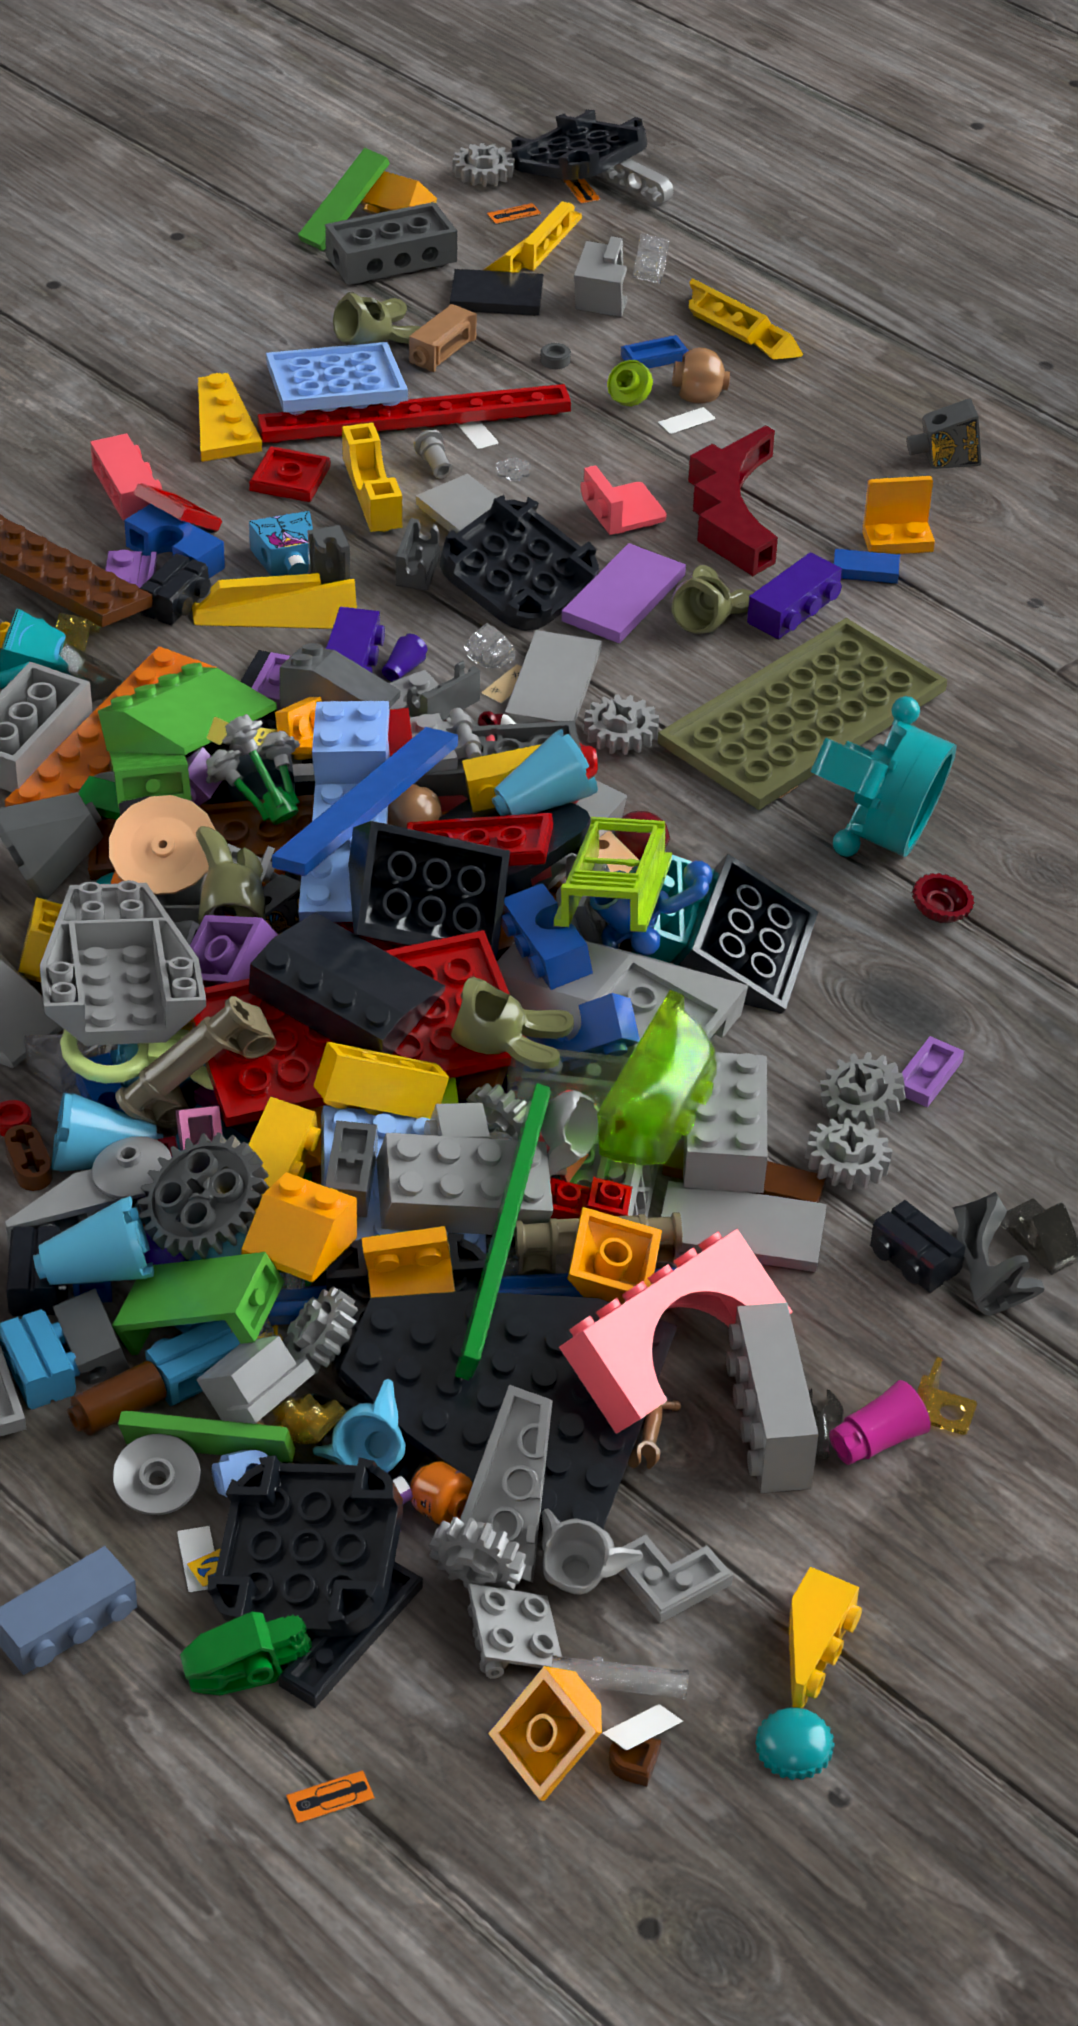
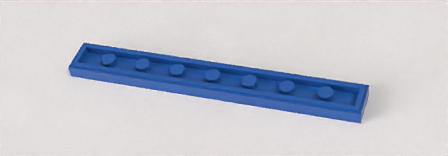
[272,727,458,876]

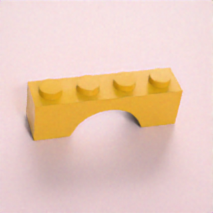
[342,423,402,532]

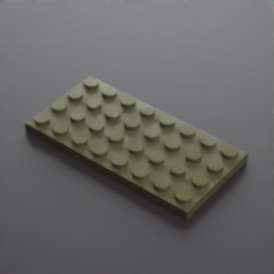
[658,618,947,810]

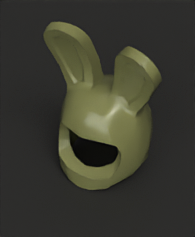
[333,292,421,345]
[671,565,754,635]
[196,826,266,925]
[451,977,574,1069]

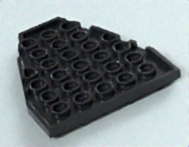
[340,1291,677,1531]

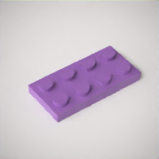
[562,543,686,644]

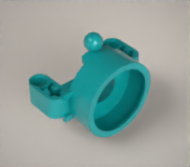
[810,696,957,857]

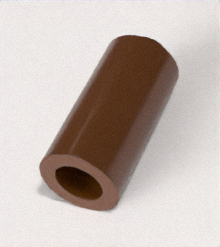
[67,1360,167,1436]

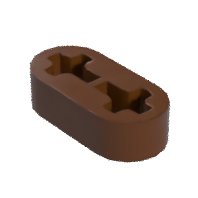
[4,1124,53,1191]

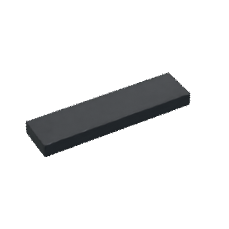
[279,1562,423,1708]

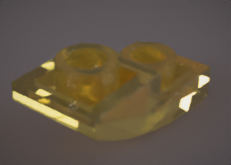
[271,1393,347,1444]

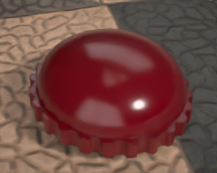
[912,873,975,923]

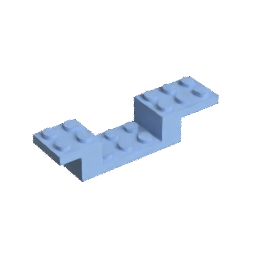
[298,701,390,922]

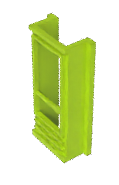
[554,817,672,932]

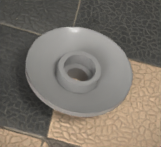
[92,1136,172,1199]
[113,1434,201,1515]

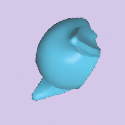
[313,1379,405,1473]

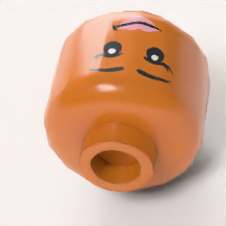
[411,1461,473,1525]

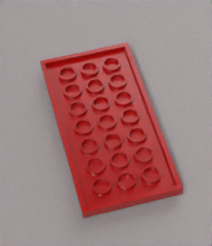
[191,930,527,1127]

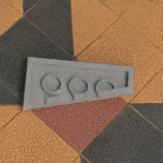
[460,1385,553,1583]

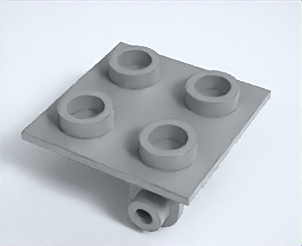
[467,1583,565,1679]

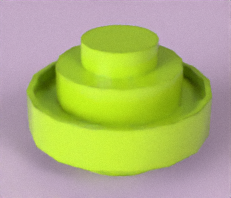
[607,360,653,407]

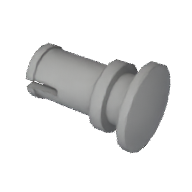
[413,430,453,479]

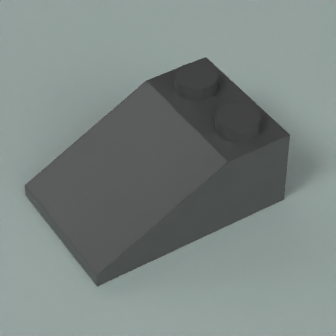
[280,643,400,709]

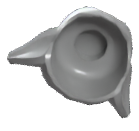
[541,1090,603,1176]
[541,1509,643,1595]

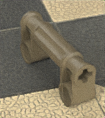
[115,996,276,1128]
[514,1212,682,1275]

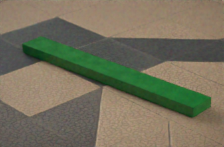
[454,1083,551,1381]

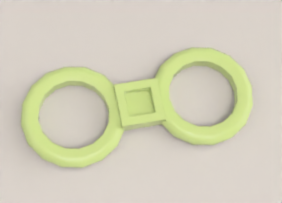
[60,1029,214,1090]

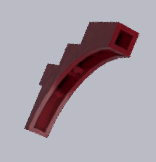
[688,425,778,576]

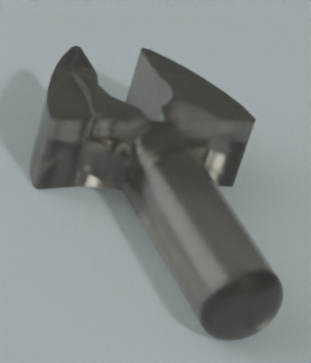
[808,1388,844,1461]

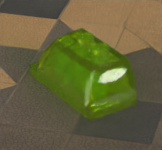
[597,990,717,1166]

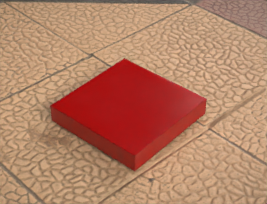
[249,446,331,502]
[134,483,222,531]

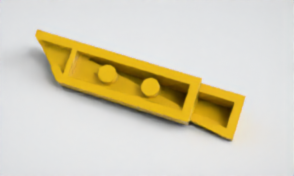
[483,201,582,272]
[689,278,803,360]
[192,573,357,629]

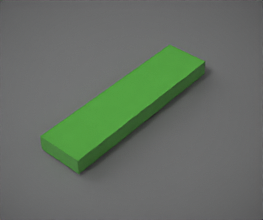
[298,148,390,251]
[118,1411,295,1463]

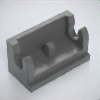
[396,518,442,590]
[308,525,350,585]
[405,661,480,721]
[325,1120,378,1218]
[53,1288,130,1384]

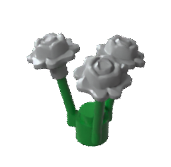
[206,714,300,825]

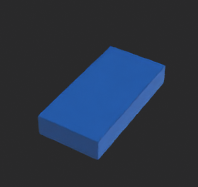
[621,335,689,369]
[833,549,900,584]

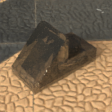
[59,644,125,702]
[1001,1198,1078,1275]

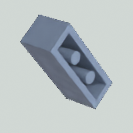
[0,1546,137,1675]

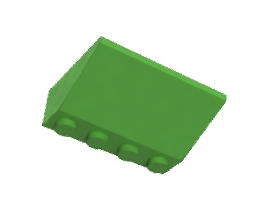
[98,663,277,755]

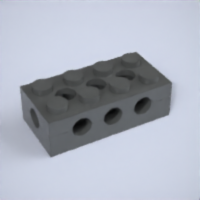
[325,202,458,285]

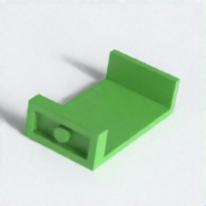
[109,751,192,808]
[112,1252,285,1355]

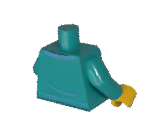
[0,609,80,689]

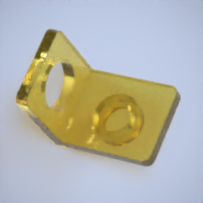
[55,613,100,663]
[917,1357,977,1435]

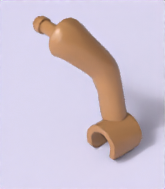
[628,1400,681,1469]

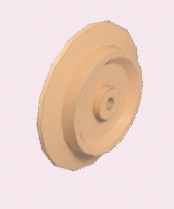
[109,795,215,895]

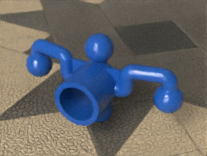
[590,861,712,955]

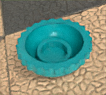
[755,1707,834,1780]

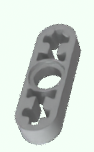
[603,159,674,205]

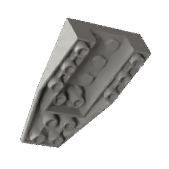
[497,940,748,1111]

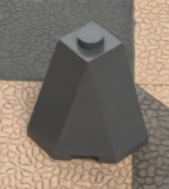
[0,792,104,900]

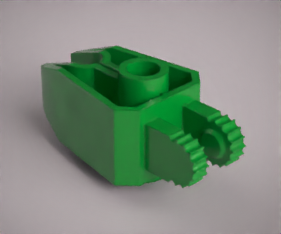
[180,1611,312,1696]

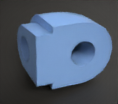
[211,1450,268,1497]

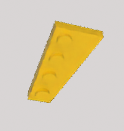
[198,373,262,462]

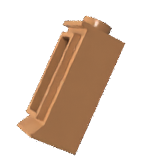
[409,304,477,372]

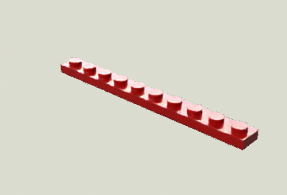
[257,384,571,443]

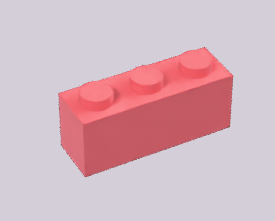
[90,434,162,521]

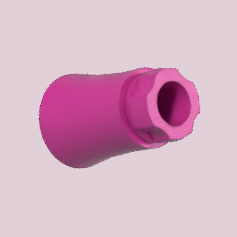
[829,1380,931,1465]

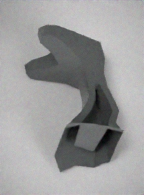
[952,1191,1045,1316]

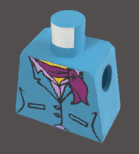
[249,511,313,576]

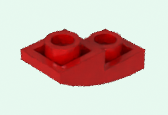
[550,1177,633,1219]

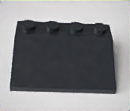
[348,821,510,961]
[673,854,818,1013]
[249,912,445,1054]

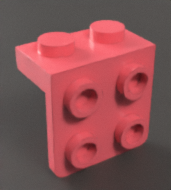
[580,465,667,535]

